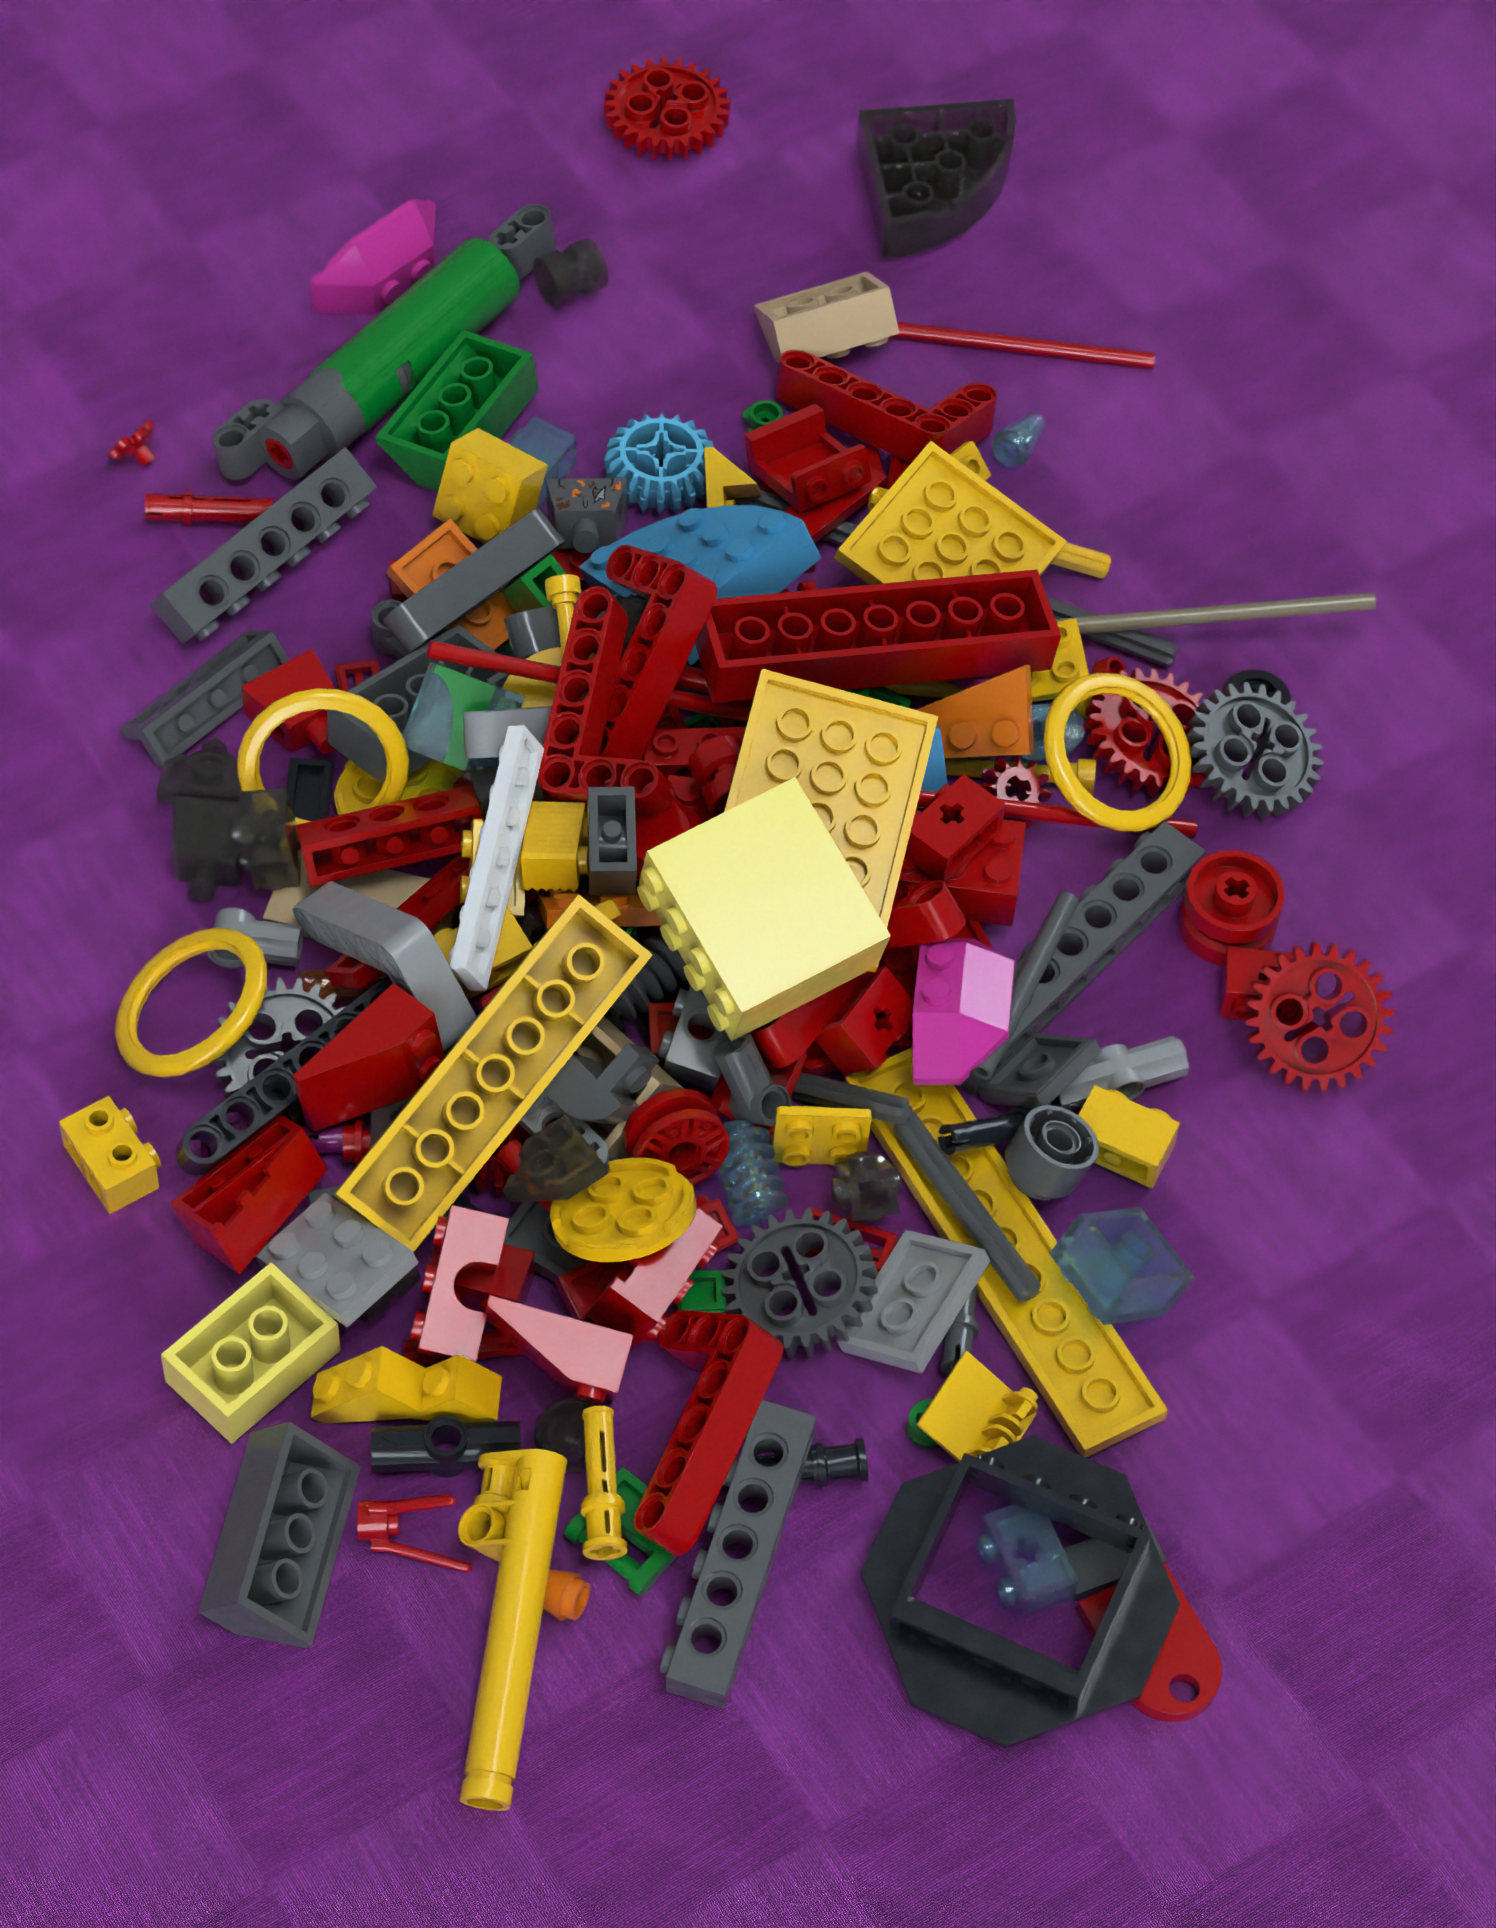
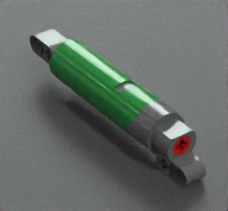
[212,204,556,480]

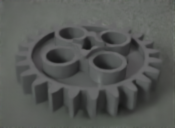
[1186,682,1324,820]
[211,977,347,1125]
[721,1208,878,1358]

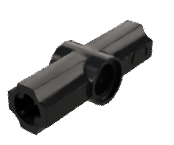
[371,1415,521,1478]

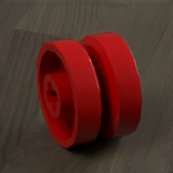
[1178,850,1286,966]

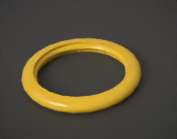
[1043,673,1192,832]
[237,688,409,839]
[115,928,268,1078]

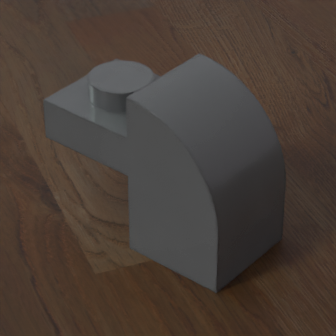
[544,1043,660,1124]

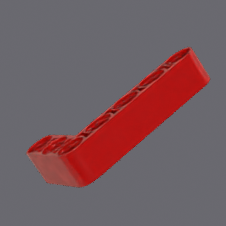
[776,350,998,463]
[599,545,717,760]
[537,586,674,815]
[750,880,966,1069]
[634,1310,783,1556]

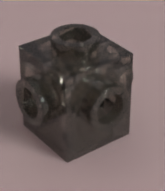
[830,1151,902,1223]

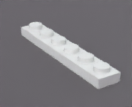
[449,725,544,991]

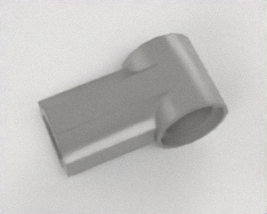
[208,908,304,968]

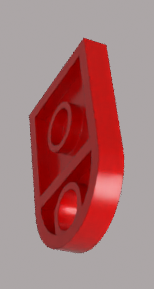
[1076,1562,1222,1722]

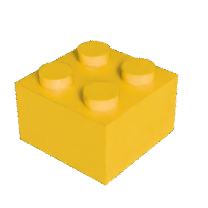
[432,428,548,544]

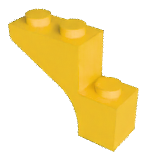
[311,1346,502,1424]

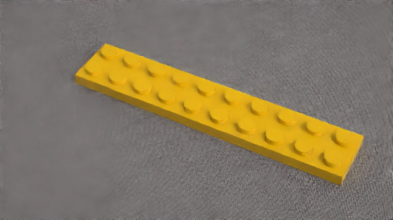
[844,1047,1168,1458]

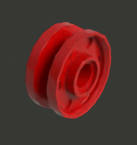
[623,1088,730,1186]

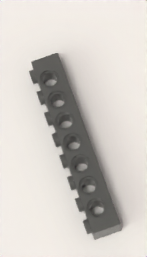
[959,821,1206,1097]

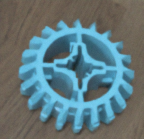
[604,411,715,516]

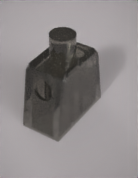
[173,796,262,902]

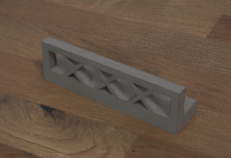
[118,630,290,766]

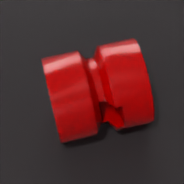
[688,735,742,818]

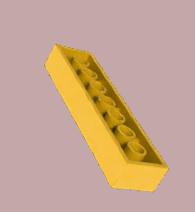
[333,894,653,1252]

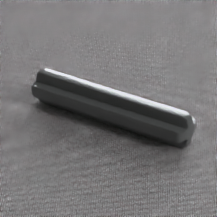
[792,1072,912,1125]

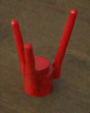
[357,1494,472,1573]

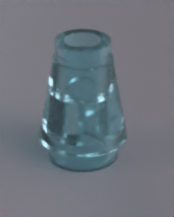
[992,412,1046,467]

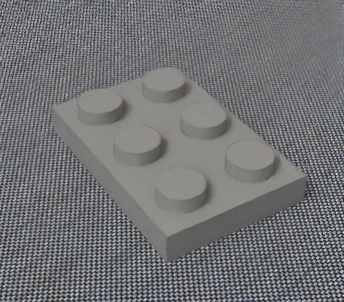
[255,1193,419,1327]
[836,1230,990,1374]

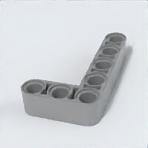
[292,881,477,1052]

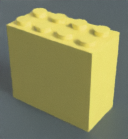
[637,777,891,1042]

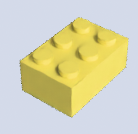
[161,1262,341,1444]

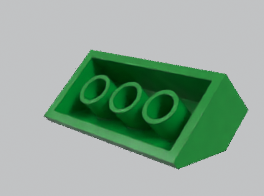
[375,330,539,492]

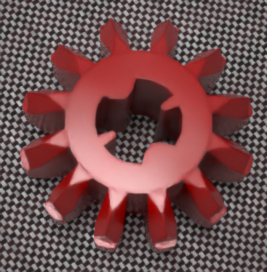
[979,755,1052,828]

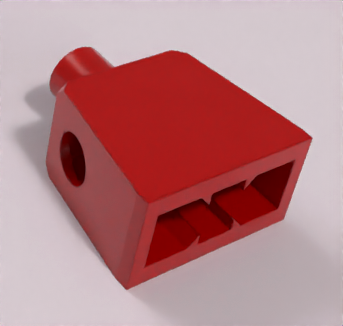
[241,649,335,754]

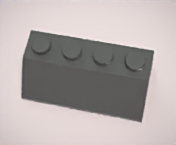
[198,1421,361,1648]

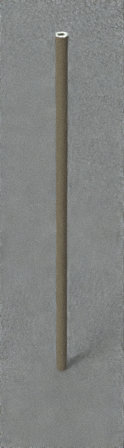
[1056,592,1376,634]

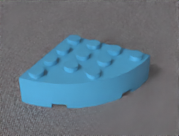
[578,505,821,665]

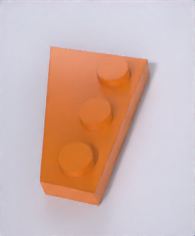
[916,665,1035,758]

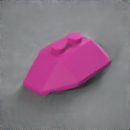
[310,199,437,314]
[913,938,1015,1085]

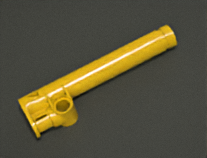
[458,1449,567,1811]

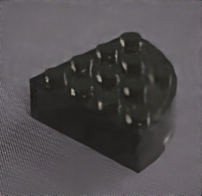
[856,99,1016,259]

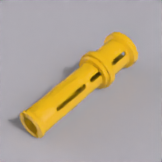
[581,1406,627,1560]

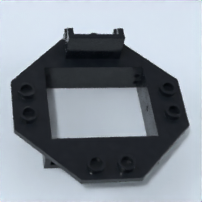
[861,1435,1180,1748]

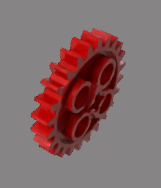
[603,57,730,161]
[1083,667,1206,797]
[1243,941,1395,1092]

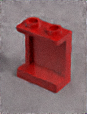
[744,404,872,513]

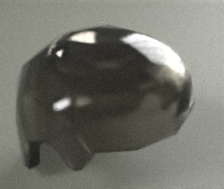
[534,1397,592,1474]

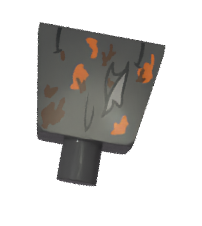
[546,478,628,553]

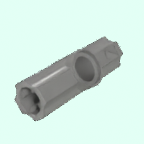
[1051,1036,1189,1111]

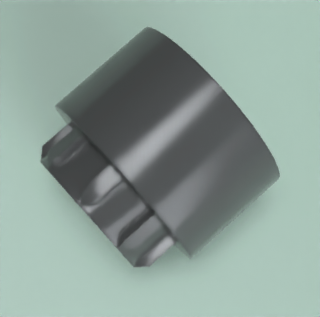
[1005,1105,1099,1200]

